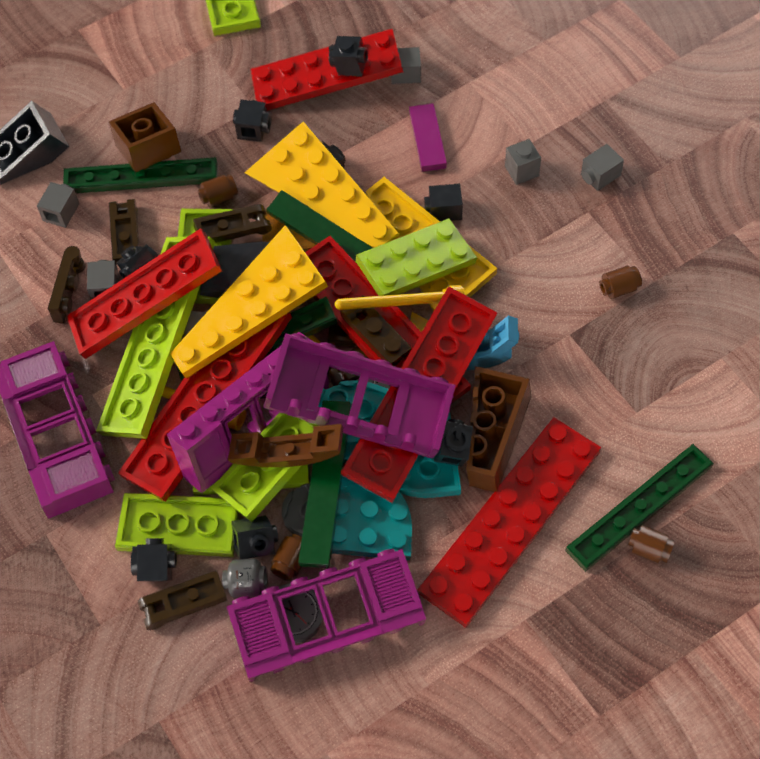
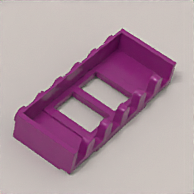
[167,332,329,493]
[263,334,455,458]
[0,341,115,519]
[226,548,426,682]

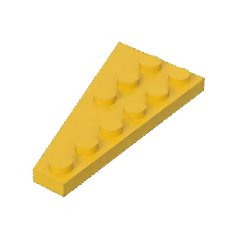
[244,122,400,248]
[365,177,497,311]
[170,225,328,378]

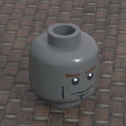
[222,559,268,599]

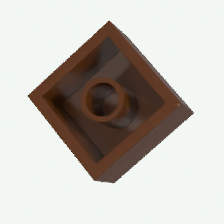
[108,102,182,172]

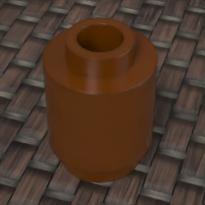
[198,175,238,208]
[599,265,642,299]
[628,525,675,563]
[270,534,302,581]

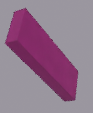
[409,103,447,172]

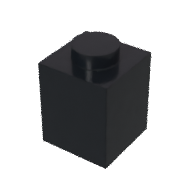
[424,183,463,222]

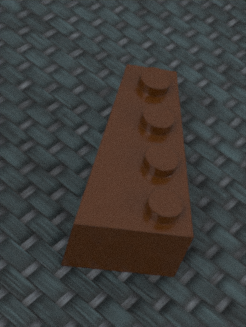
[466,366,531,492]

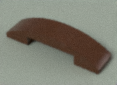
[228,424,344,467]

